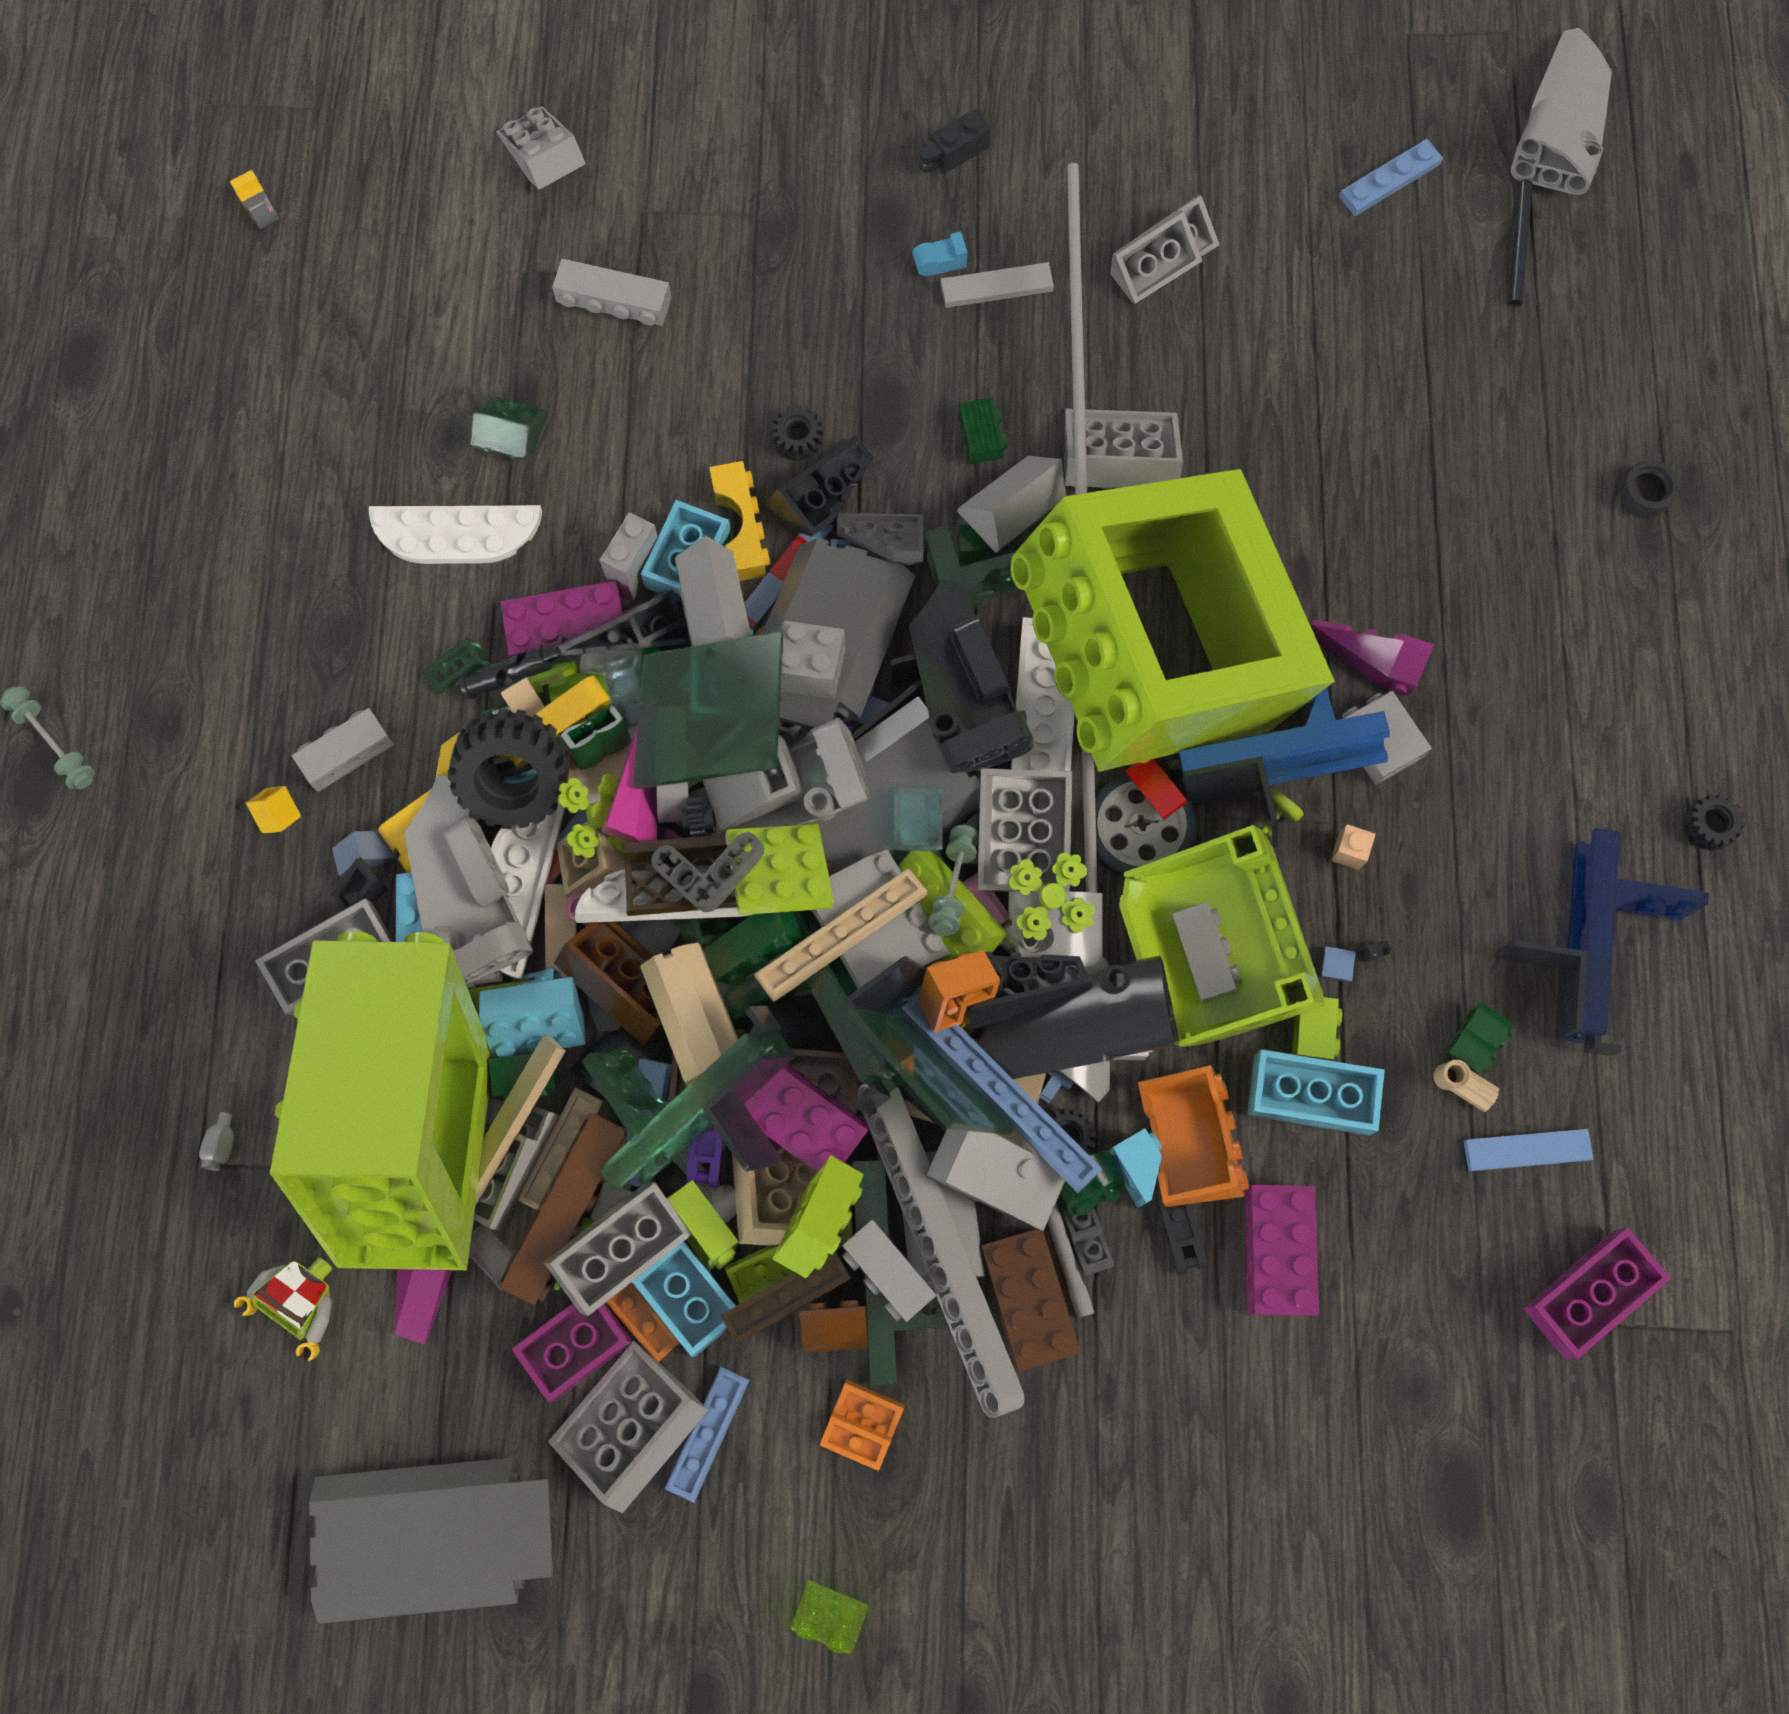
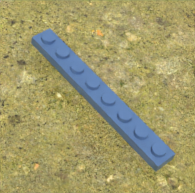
[899,993,1102,1193]

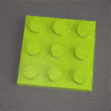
[725,824,834,915]

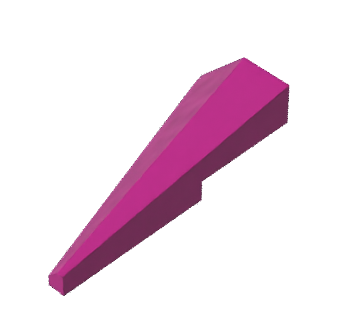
[601,695,657,843]

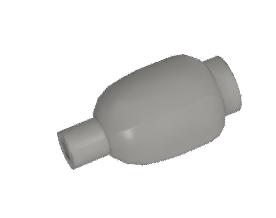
[199,1112,234,1171]

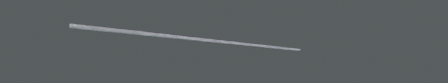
[1067,163,1098,893]

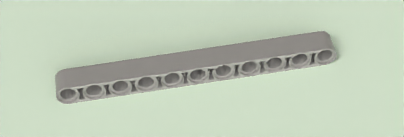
[858,1079,1024,1418]

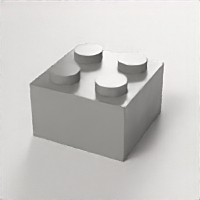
[773,621,846,700]

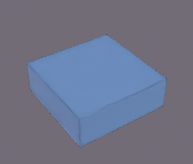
[1320,947,1356,983]

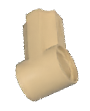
[1433,1060,1499,1112]

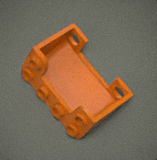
[1138,1065,1250,1207]

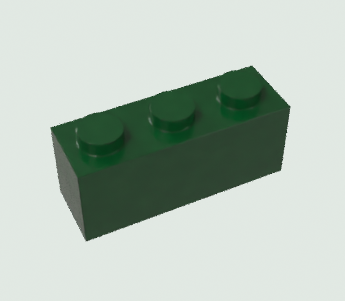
[703,911,803,986]

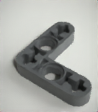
[651,832,765,912]

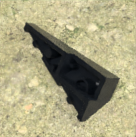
[553,590,691,656]

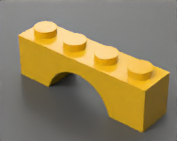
[709,461,770,581]

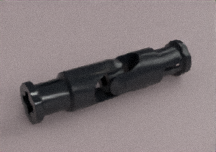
[459,637,575,700]

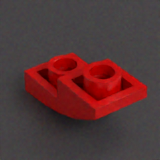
[1125,759,1188,820]

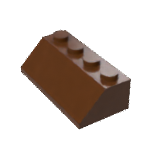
[554,921,664,1046]

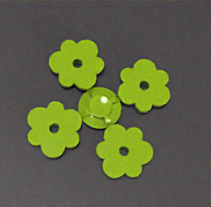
[557,774,628,858]
[1008,852,1095,941]

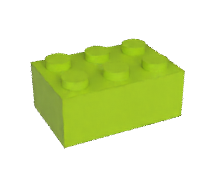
[772,1155,864,1278]

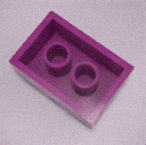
[512,1303,633,1403]

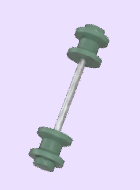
[0,686,95,789]
[928,825,979,936]

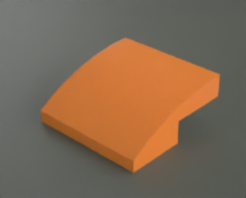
[820,1379,905,1471]

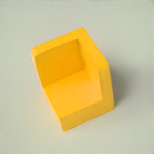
[246,786,301,833]

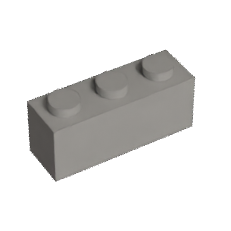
[291,708,394,792]
[1173,902,1242,1003]
[842,1220,937,1322]

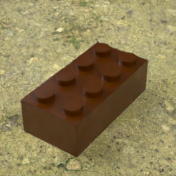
[981,1229,1081,1372]

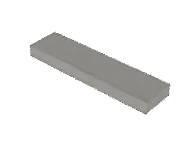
[940,262,1054,308]

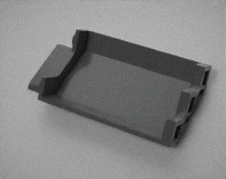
[740,538,916,729]
[802,697,980,912]
[309,1458,553,1624]

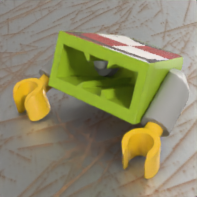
[234,1258,332,1361]

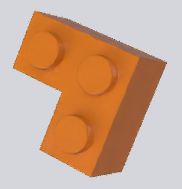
[918,950,1000,1033]

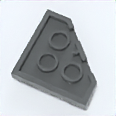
[837,513,923,565]

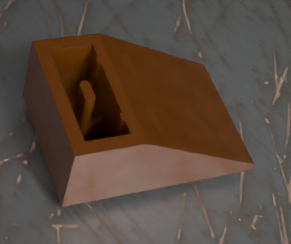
[799,1300,868,1353]

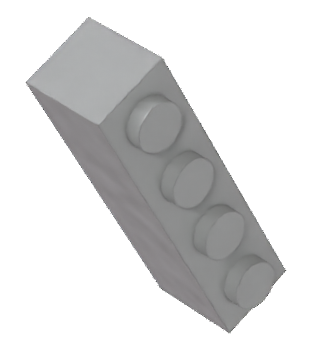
[552,259,672,326]

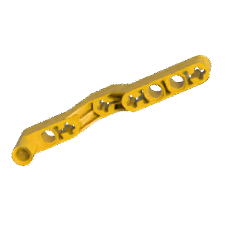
[378,675,612,873]

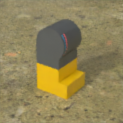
[230,170,279,229]

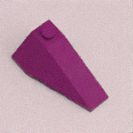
[1310,619,1434,696]
[394,1269,453,1345]

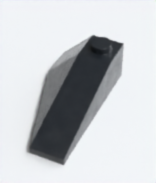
[952,952,1090,1030]

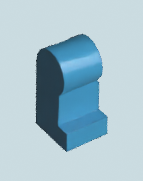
[912,232,968,276]

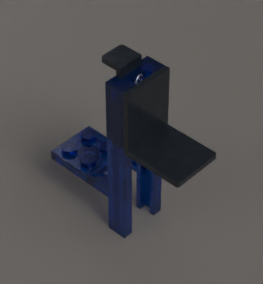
[1495,828,1709,1056]

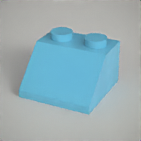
[1108,1129,1162,1208]

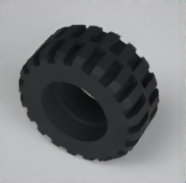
[448,708,570,829]

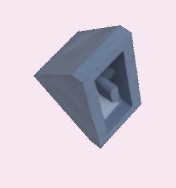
[332,831,398,877]

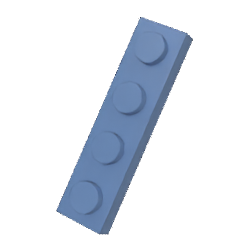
[1339,139,1443,216]

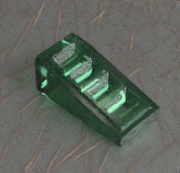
[422,637,490,695]

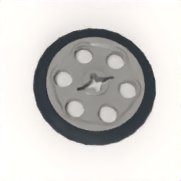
[1095,774,1198,876]

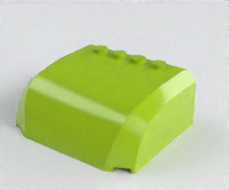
[1119,825,1325,1047]

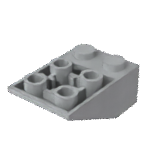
[496,106,586,190]
[701,733,805,832]

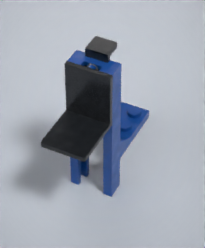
[1166,688,1390,847]

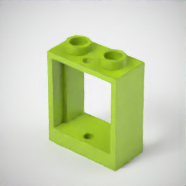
[667,1180,739,1271]

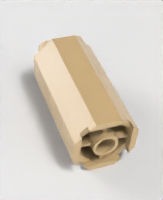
[640,942,740,1090]

